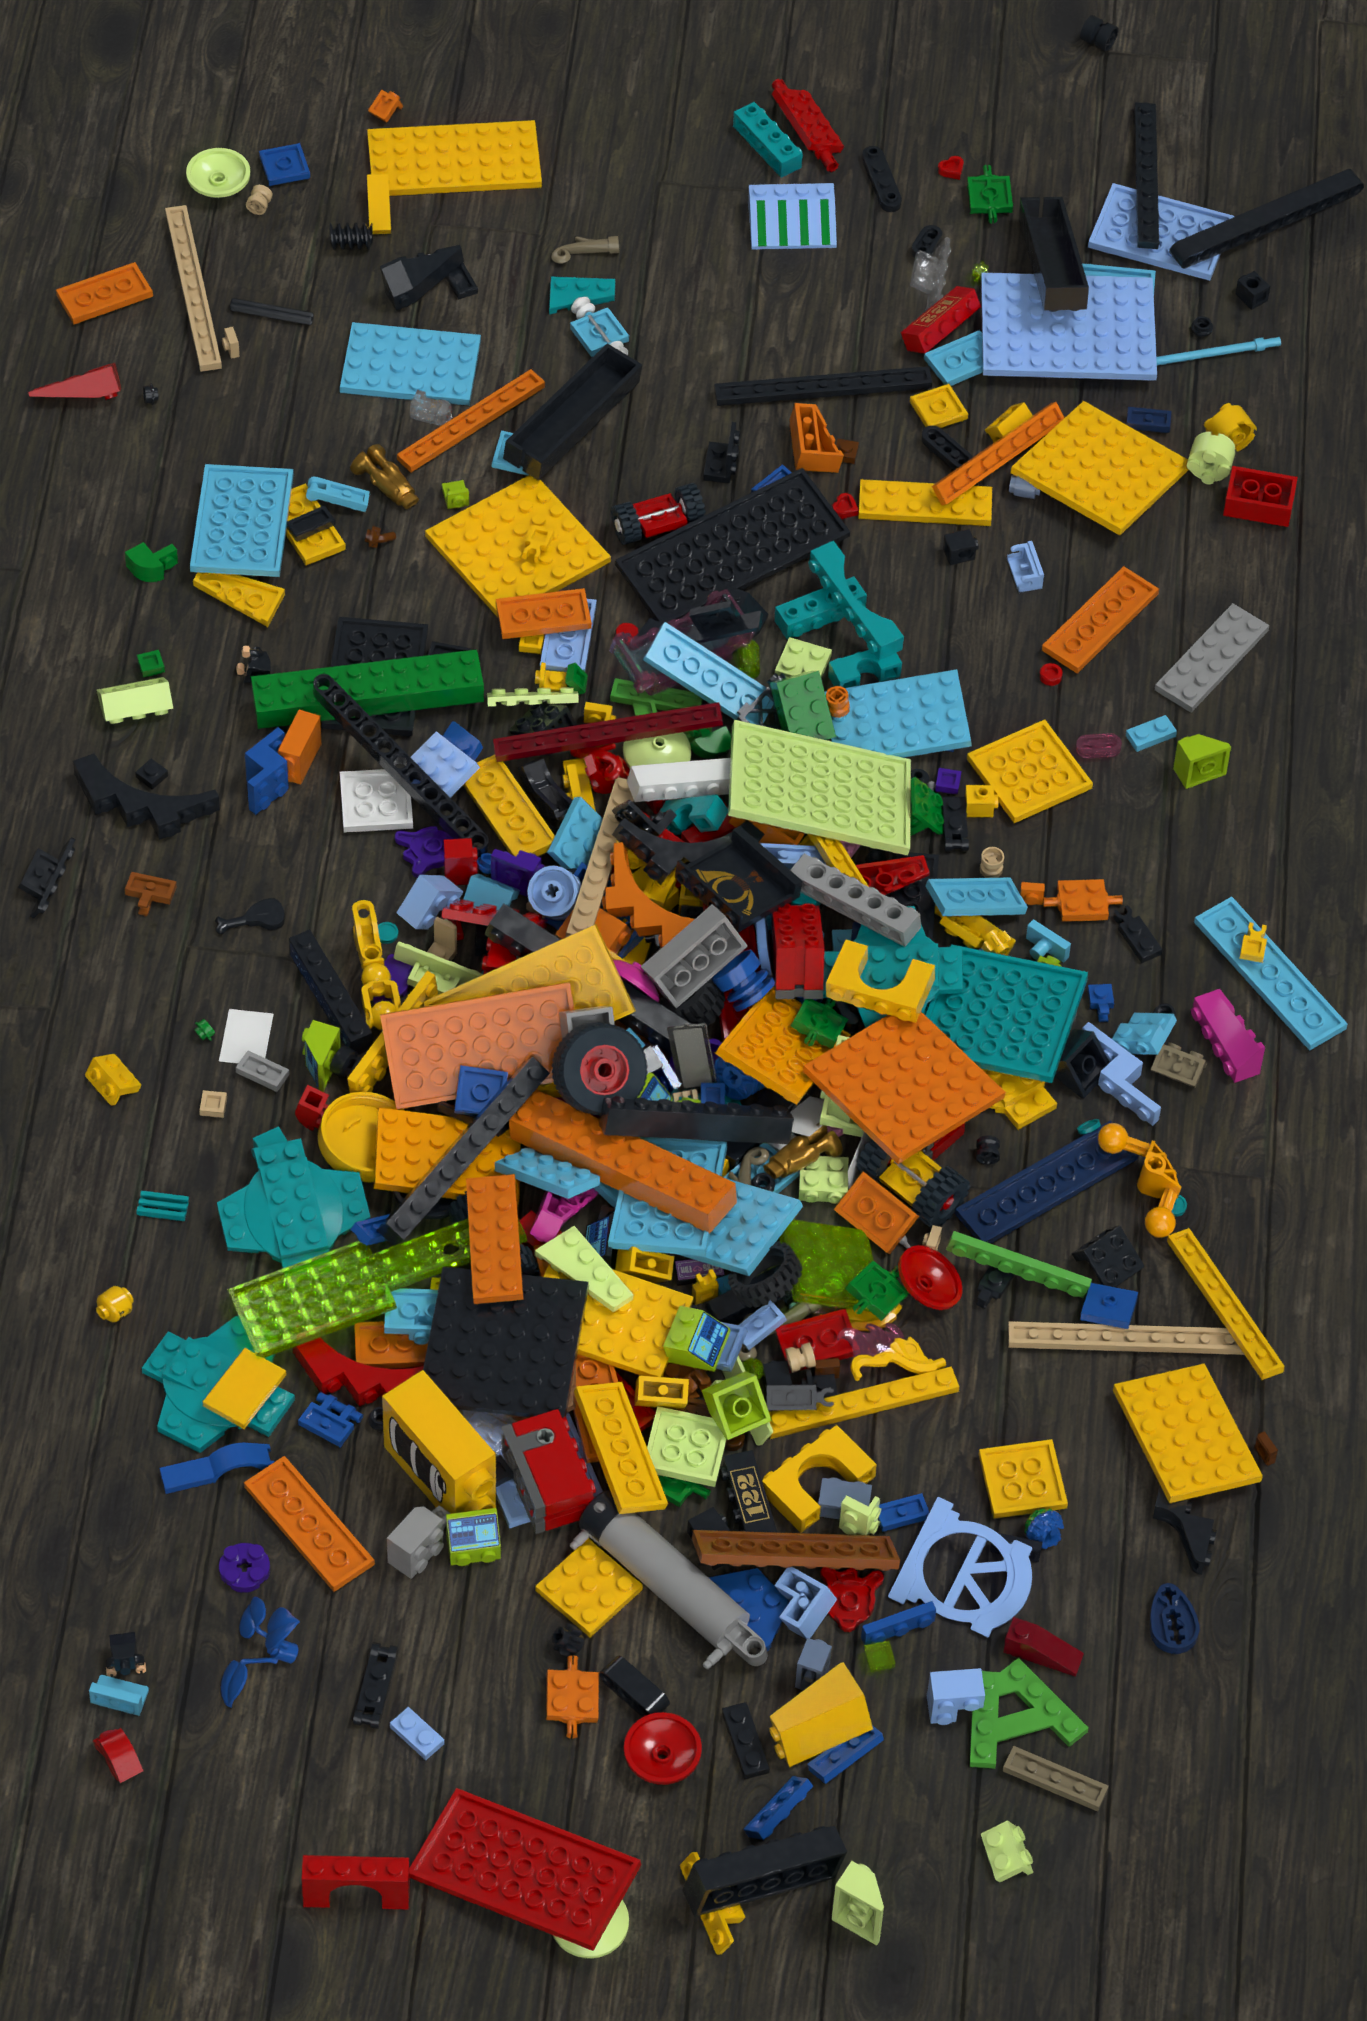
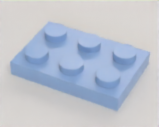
[411,731,480,798]

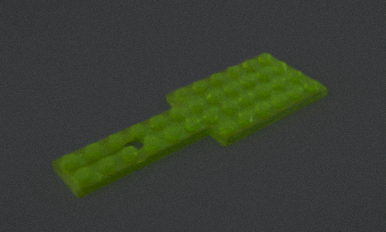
[227,1219,527,1359]

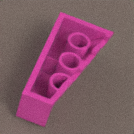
[1191,989,1265,1083]
[530,1188,598,1242]

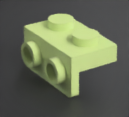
[839,1495,881,1536]
[981,1821,1033,1882]

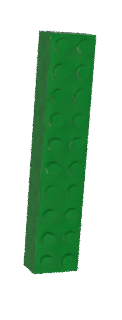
[251,650,484,729]

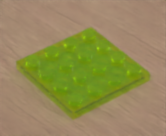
[779,1220,873,1312]

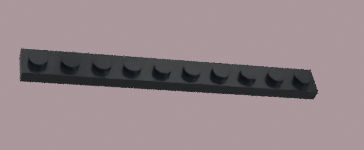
[1134,102,1159,249]
[714,366,932,406]

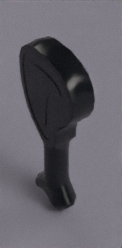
[215,898,285,934]

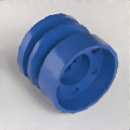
[712,949,776,1012]
[713,1056,765,1100]

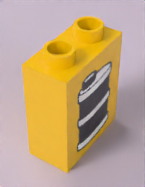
[382,1370,496,1514]

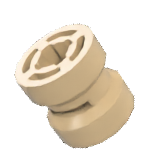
[246,185,273,215]
[980,847,1004,878]
[785,1342,816,1373]

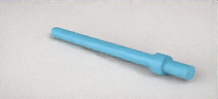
[1156,337,1281,366]

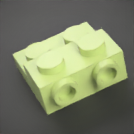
[799,1156,849,1204]

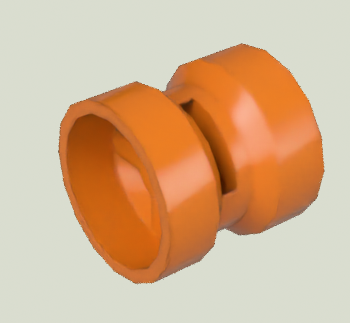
[826,686,850,718]

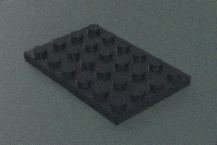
[322,617,428,736]

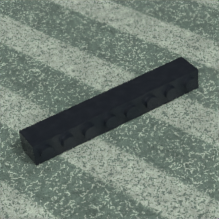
[599,1096,794,1144]

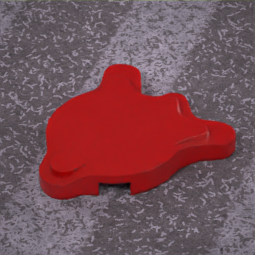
[820,1567,884,1632]

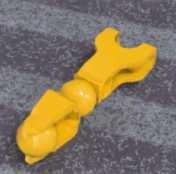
[352,900,401,1030]

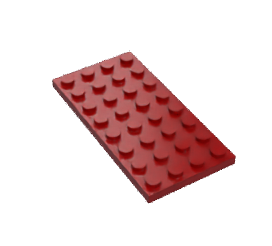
[409,1788,641,1951]

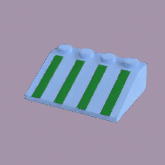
[748,183,837,249]

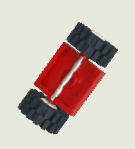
[611,483,706,545]

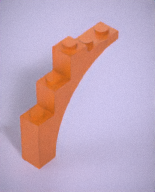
[602,842,695,948]

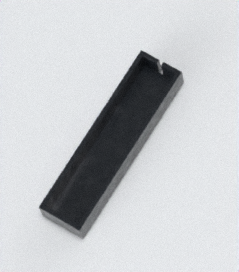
[1019,197,1089,312]
[503,343,642,481]

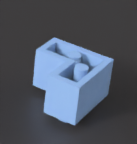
[397,875,463,929]
[774,1567,837,1639]
[927,1668,985,1725]

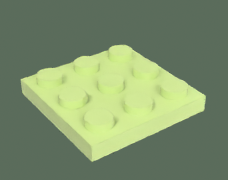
[647,1406,727,1487]

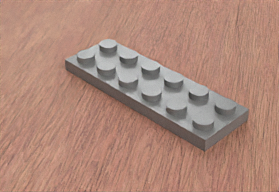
[1155,603,1269,713]

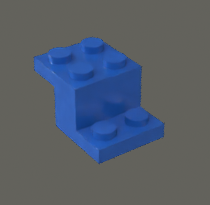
[245,727,289,815]

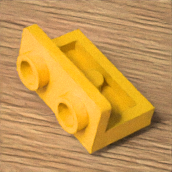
[85,1054,141,1106]

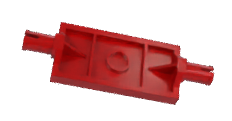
[772,79,844,172]

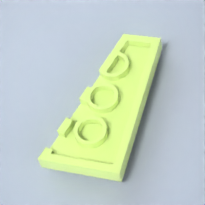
[487,687,579,706]
[535,1226,634,1312]

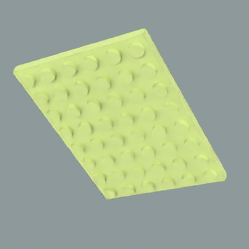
[728,720,911,855]

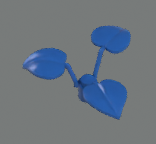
[221,1597,300,1708]

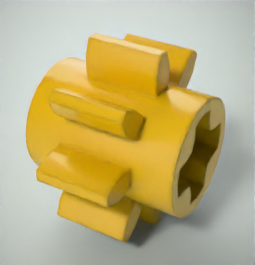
[981,929,1011,955]

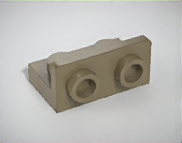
[1151,1042,1207,1088]

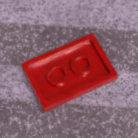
[775,1308,860,1373]

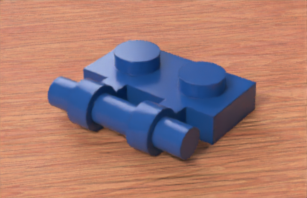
[298,1392,363,1448]

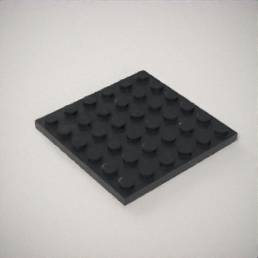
[423,1266,589,1417]

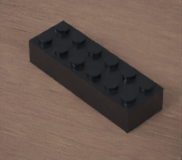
[682,1825,847,1917]

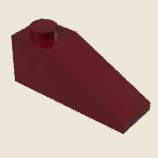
[1003,1617,1084,1677]

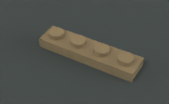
[1003,1746,1109,1811]

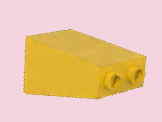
[769,1662,873,1767]

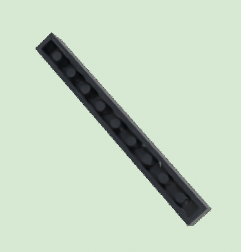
[485,903,704,1060]
[377,1057,550,1246]

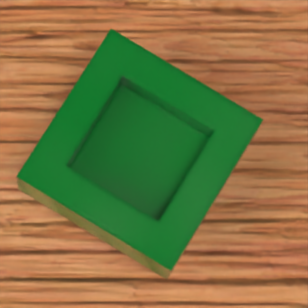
[137,650,165,677]
[565,662,588,695]

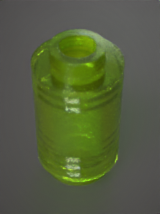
[737,639,760,679]

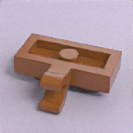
[125,872,177,916]

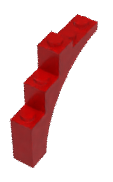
[292,1329,424,1407]

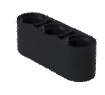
[599,1656,670,1717]

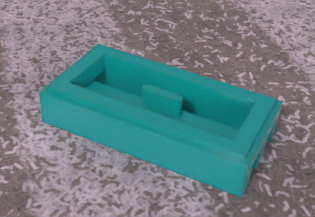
[137,1191,189,1221]

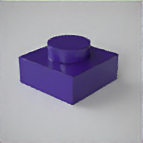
[935,768,962,795]

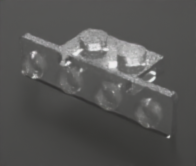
[910,237,951,310]

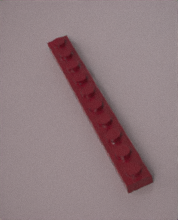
[493,702,723,762]

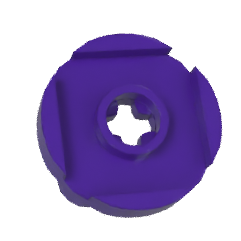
[219,1543,270,1592]

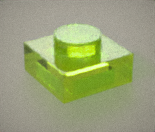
[864,1641,895,1672]

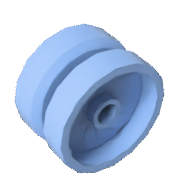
[527,866,582,921]

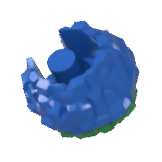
[1025,1509,1064,1549]

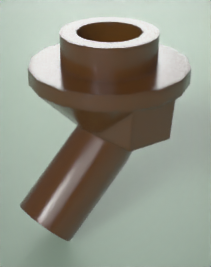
[365,526,396,548]

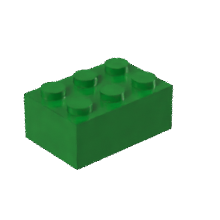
[770,671,836,740]

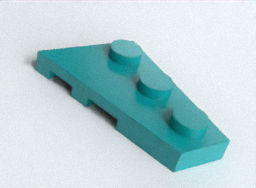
[549,277,615,314]

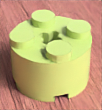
[1187,432,1235,484]

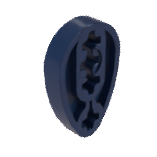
[1149,1583,1200,1654]

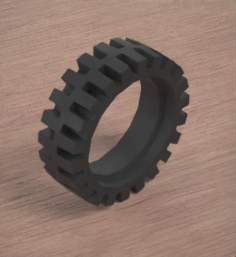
[728,1242,802,1307]

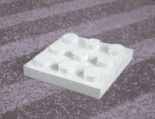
[340,769,413,832]

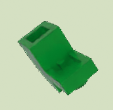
[125,542,178,582]
[688,726,731,759]

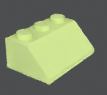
[97,677,173,724]
[832,1861,884,1945]

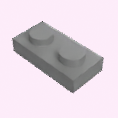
[236,1051,289,1092]

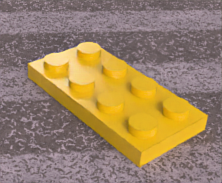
[286,483,346,565]

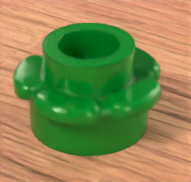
[194,1019,215,1041]

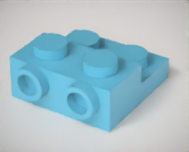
[1112,1013,1177,1055]

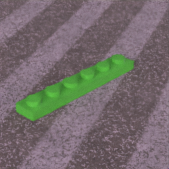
[946,1231,1092,1298]

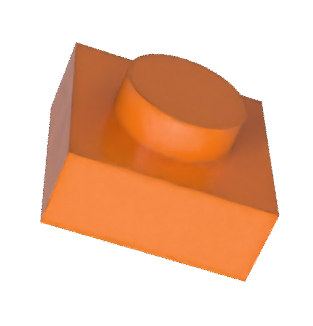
[1020,882,1045,905]

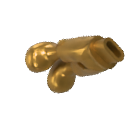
[350,444,419,509]
[763,1122,843,1179]

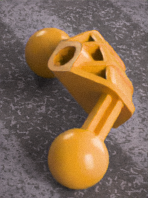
[1098,1123,1181,1238]

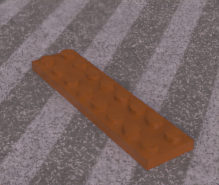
[692,1530,900,1571]

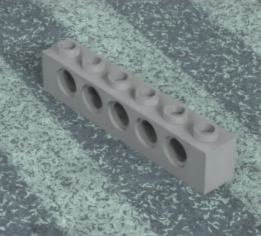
[790,853,921,947]

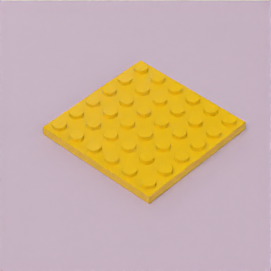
[1011,401,1189,535]
[425,475,611,617]

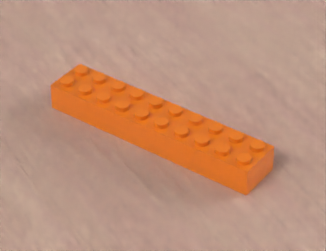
[509,1089,737,1234]

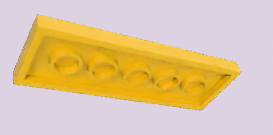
[859,479,992,526]
[463,755,555,857]
[347,971,438,1093]
[574,1382,668,1514]

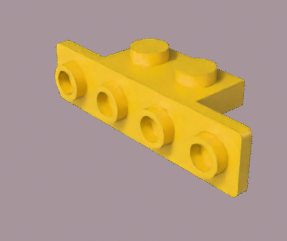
[562,758,596,811]
[935,904,1016,956]
[680,1852,745,1955]

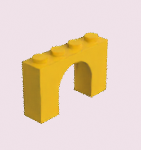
[826,939,935,1023]
[762,1425,877,1533]

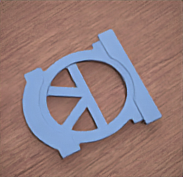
[888,1497,1032,1638]

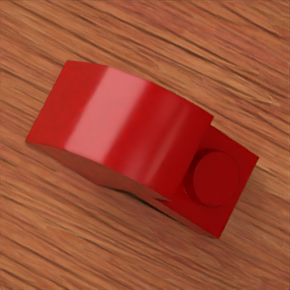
[584,754,630,794]
[295,1085,329,1131]
[93,1728,143,1783]

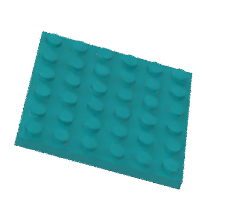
[925,944,1088,1083]

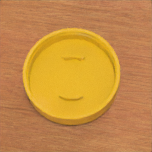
[318,1092,405,1182]

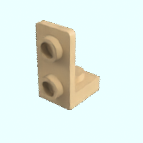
[427,917,457,961]

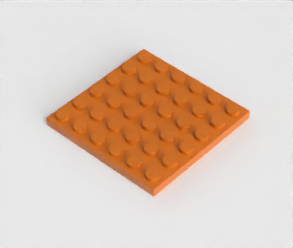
[803,1012,1006,1164]

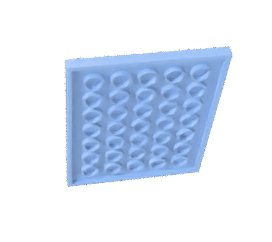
[981,273,1157,380]

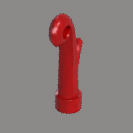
[570,743,622,781]

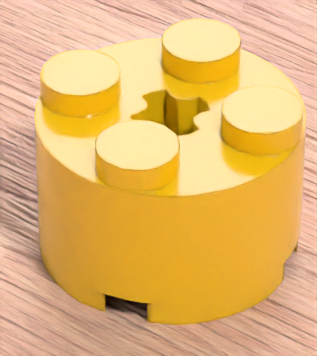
[1204,403,1257,452]

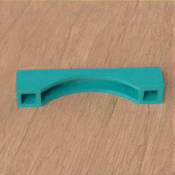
[808,540,904,660]

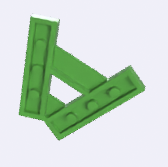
[610,678,712,746]
[969,1658,1088,1769]

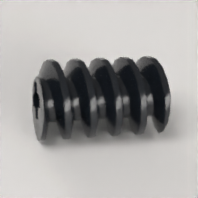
[329,223,373,250]

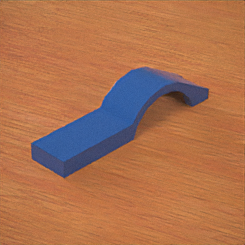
[160,1442,274,1494]

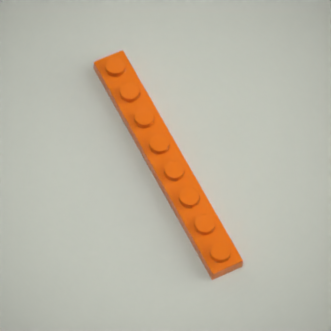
[397,369,545,473]
[932,402,1065,505]

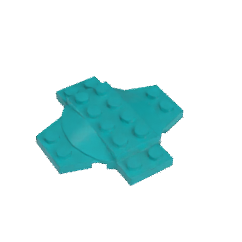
[823,906,963,1028]
[217,1138,370,1285]
[142,1316,295,1453]

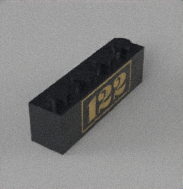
[720,1450,777,1533]

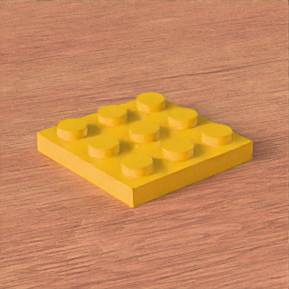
[979,1439,1068,1519]
[535,1538,643,1638]

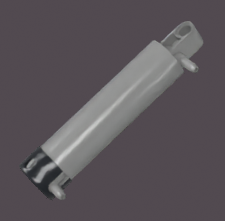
[570,1490,768,1669]

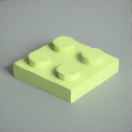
[775,637,832,678]

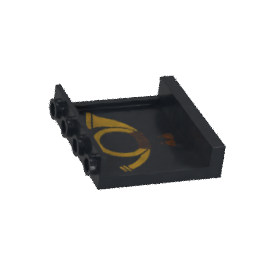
[675,826,803,933]

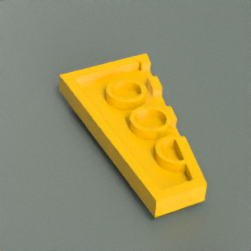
[193,572,285,627]

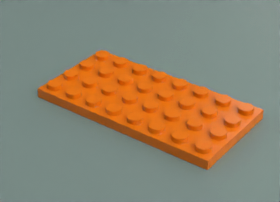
[380,982,574,1110]

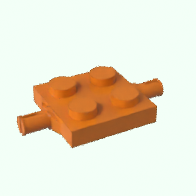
[1043,879,1123,921]
[546,1655,599,1738]

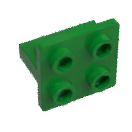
[910,777,944,836]

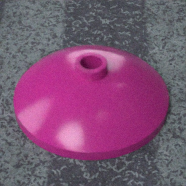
[613,960,660,1002]

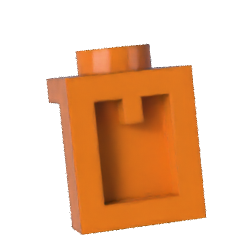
[368,90,403,123]

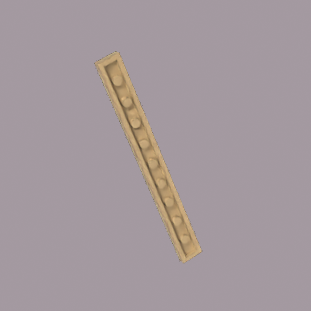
[165,205,222,372]
[566,777,634,937]
[1008,1322,1244,1355]

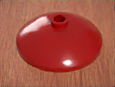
[898,1245,962,1310]
[624,1712,702,1785]

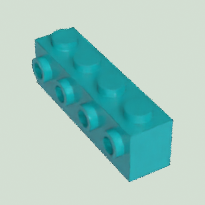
[733,102,803,178]
[774,576,867,640]

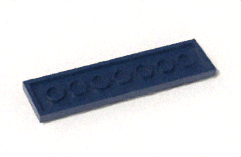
[955,1120,1139,1244]

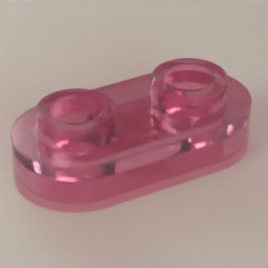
[1076,733,1122,758]

